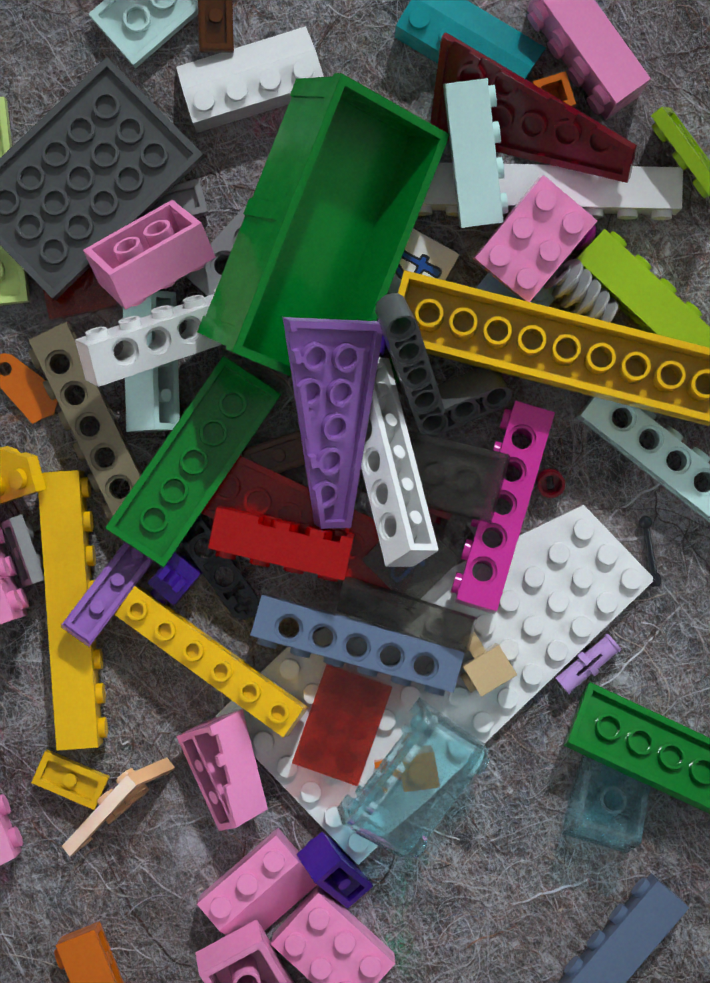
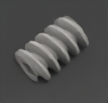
[544,259,618,322]

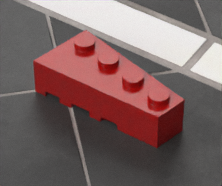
[208,506,355,582]

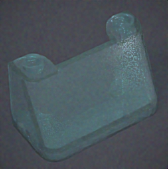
[337,697,490,861]

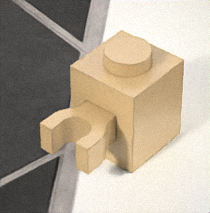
[460,630,517,697]

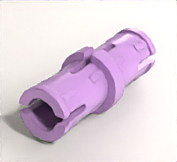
[555,634,621,694]

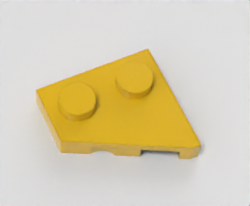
[0,446,46,505]

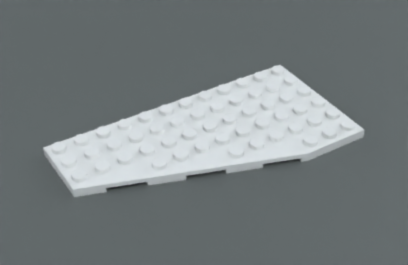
[216,505,653,865]

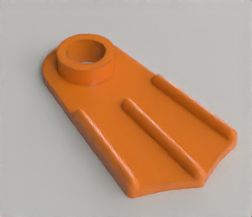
[0,353,58,424]

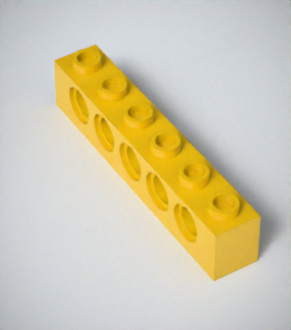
[114,586,309,737]

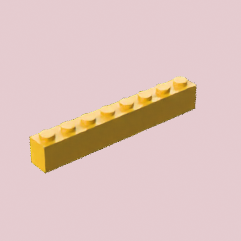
[38,470,108,751]

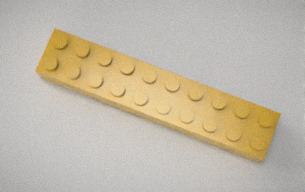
[398,270,710,427]

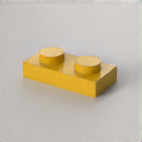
[31,749,110,810]

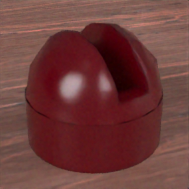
[536,469,565,498]

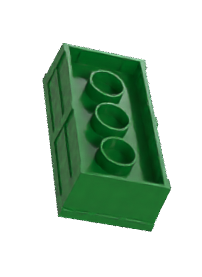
[197,73,450,377]

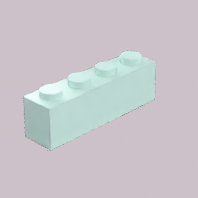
[443,78,508,228]
[123,290,180,433]

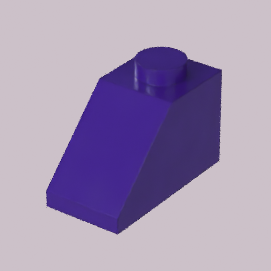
[296,832,373,908]

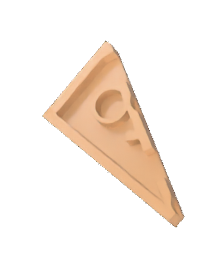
[62,757,175,857]

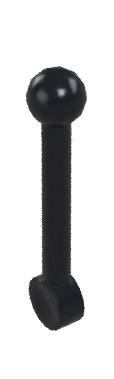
[639,516,661,587]

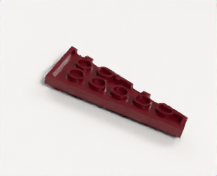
[430,32,637,183]

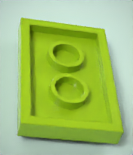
[650,107,710,199]

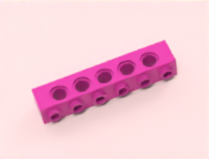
[451,401,555,614]

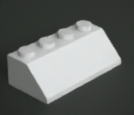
[176,26,324,133]

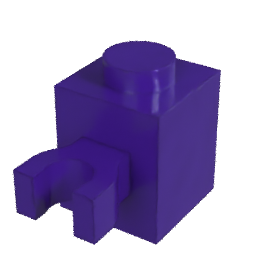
[148,551,203,606]

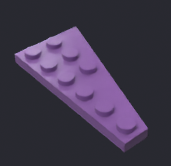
[283,317,383,529]

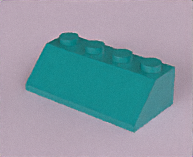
[394,0,546,80]

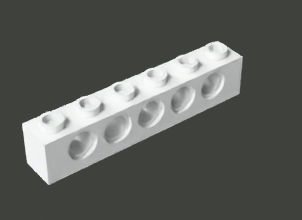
[75,289,222,387]
[361,357,439,567]

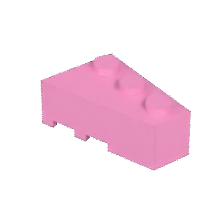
[176,709,268,831]

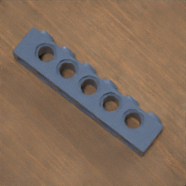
[250,593,465,696]

